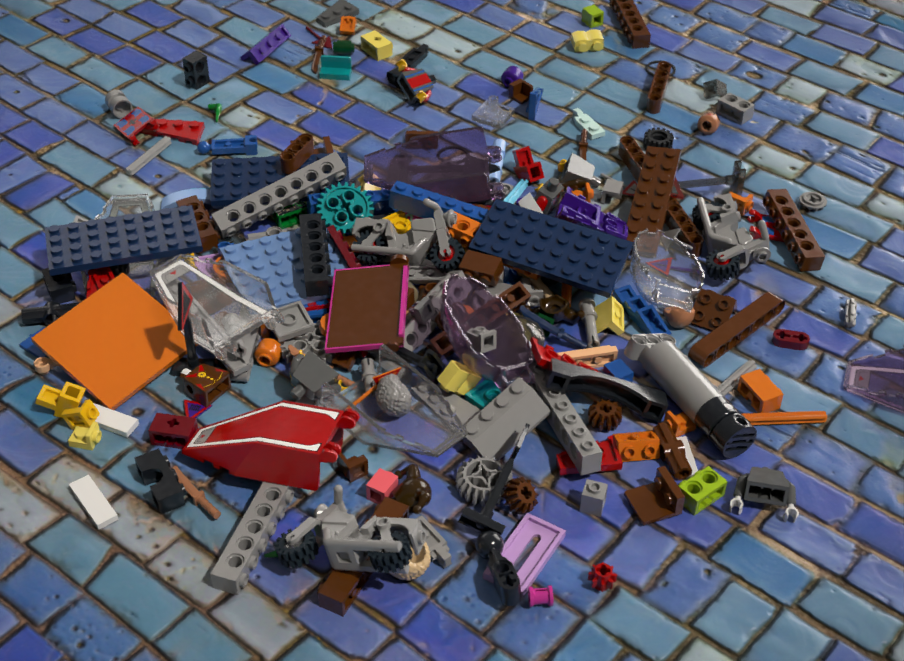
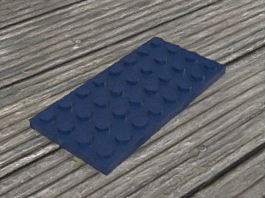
[210,152,350,207]
[468,199,634,298]
[45,205,203,276]

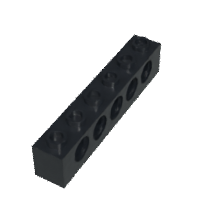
[299,213,332,297]

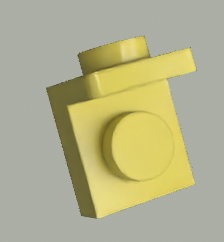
[68,422,102,451]

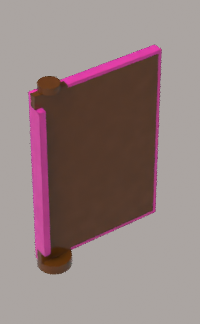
[325,254,409,354]

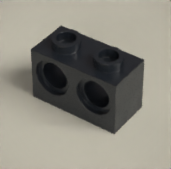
[182,51,210,90]

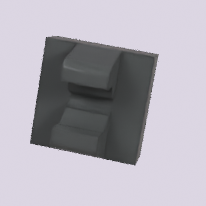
[409,297,435,325]

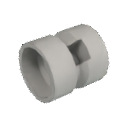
[105,89,133,118]

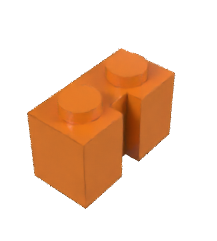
[737,369,784,413]

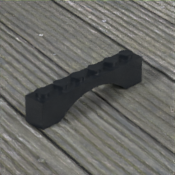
[545,358,668,422]

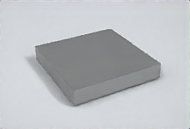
[267,300,315,342]

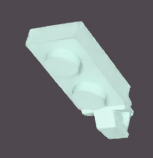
[572,108,605,140]

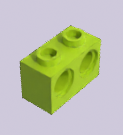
[678,466,727,516]

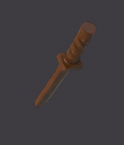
[311,35,327,74]
[578,129,588,161]

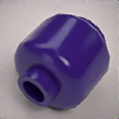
[501,66,523,88]

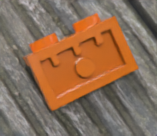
[613,430,660,462]

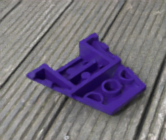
[555,186,628,240]

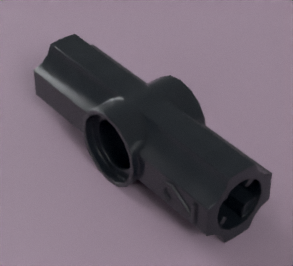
[21,301,80,326]

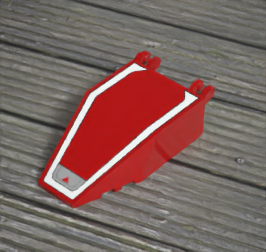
[182,400,360,491]

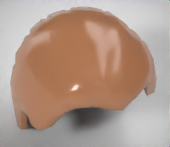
[662,305,695,328]

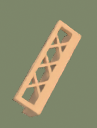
[558,345,618,368]

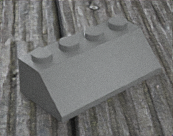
[458,377,551,461]

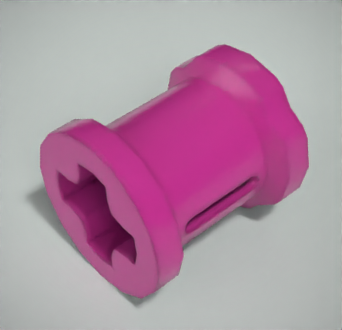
[528,585,553,607]

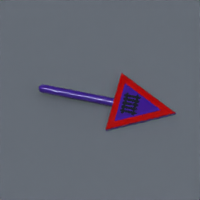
[184,399,212,418]

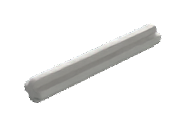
[125,136,172,176]

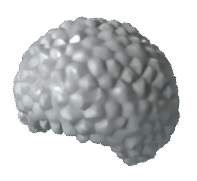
[376,373,412,417]

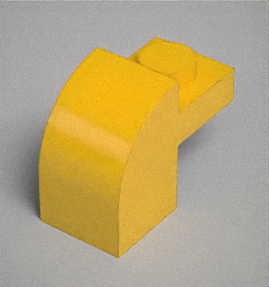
[35,381,86,418]

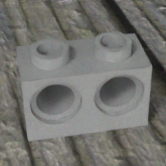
[716,92,755,125]

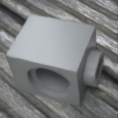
[580,479,608,517]

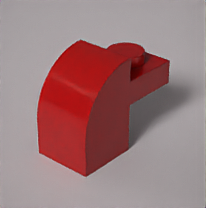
[512,146,545,183]

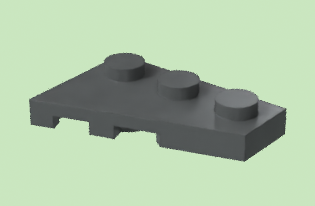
[316,0,359,28]

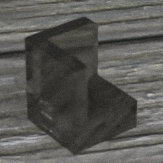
[703,79,727,99]

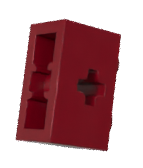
[148,413,198,449]

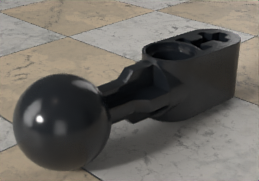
[475,531,522,606]

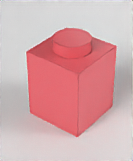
[366,468,398,504]

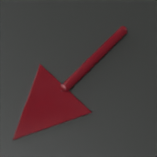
[306,27,332,49]

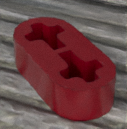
[772,329,810,350]

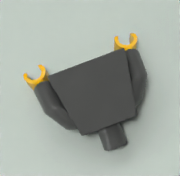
[289,350,348,401]

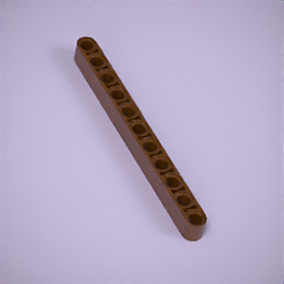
[618,136,704,258]

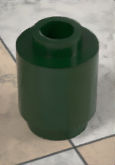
[333,40,355,55]

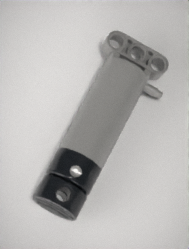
[624,333,757,458]

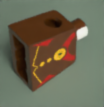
[180,364,231,408]

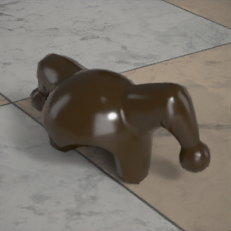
[524,294,585,324]
[392,464,432,514]

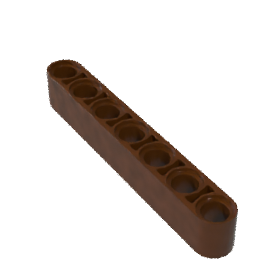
[688,291,785,368]

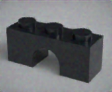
[135,448,187,515]

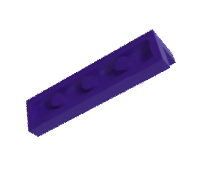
[240,24,291,65]

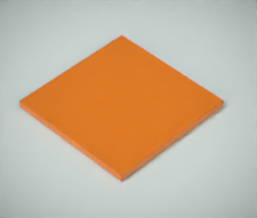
[31,273,200,410]

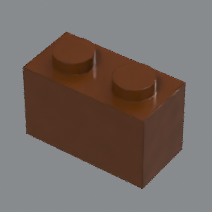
[459,250,504,287]

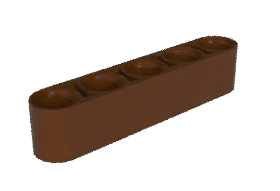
[646,61,671,114]

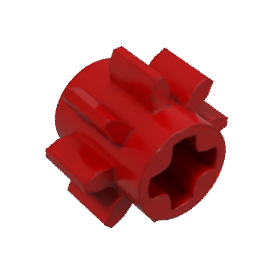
[588,562,617,592]

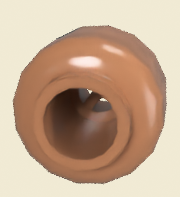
[698,112,720,135]

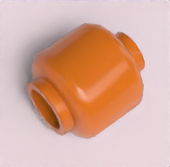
[254,338,282,367]

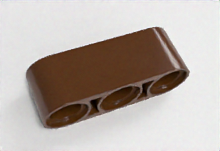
[280,133,314,174]

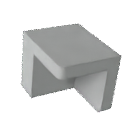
[601,179,624,204]

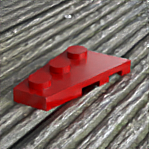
[556,435,623,475]

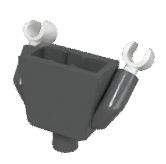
[729,467,799,522]

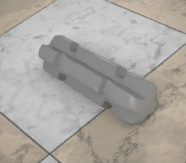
[844,298,857,328]

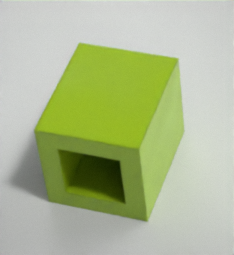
[581,5,604,28]

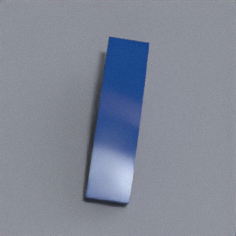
[613,284,672,336]

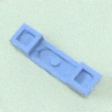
[161,189,226,210]

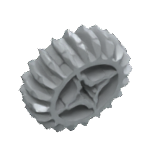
[455,455,513,508]

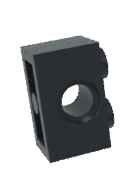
[41,268,77,304]

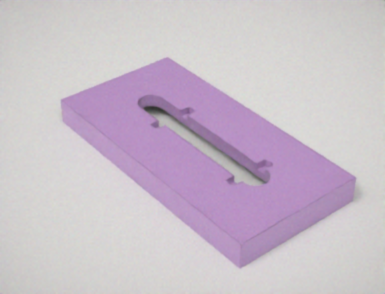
[483,513,566,598]

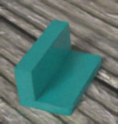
[319,55,352,81]

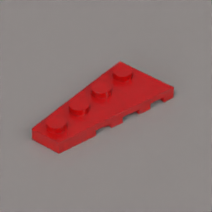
[139,119,205,145]

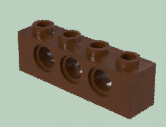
[176,195,221,254]

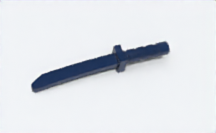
[519,306,587,349]

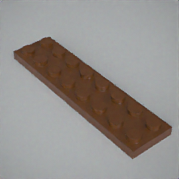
[626,146,681,258]

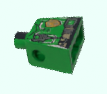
[272,202,307,229]

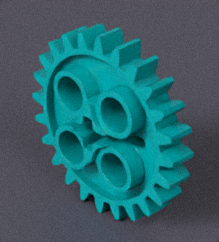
[316,182,374,236]

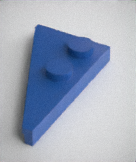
[526,87,544,121]

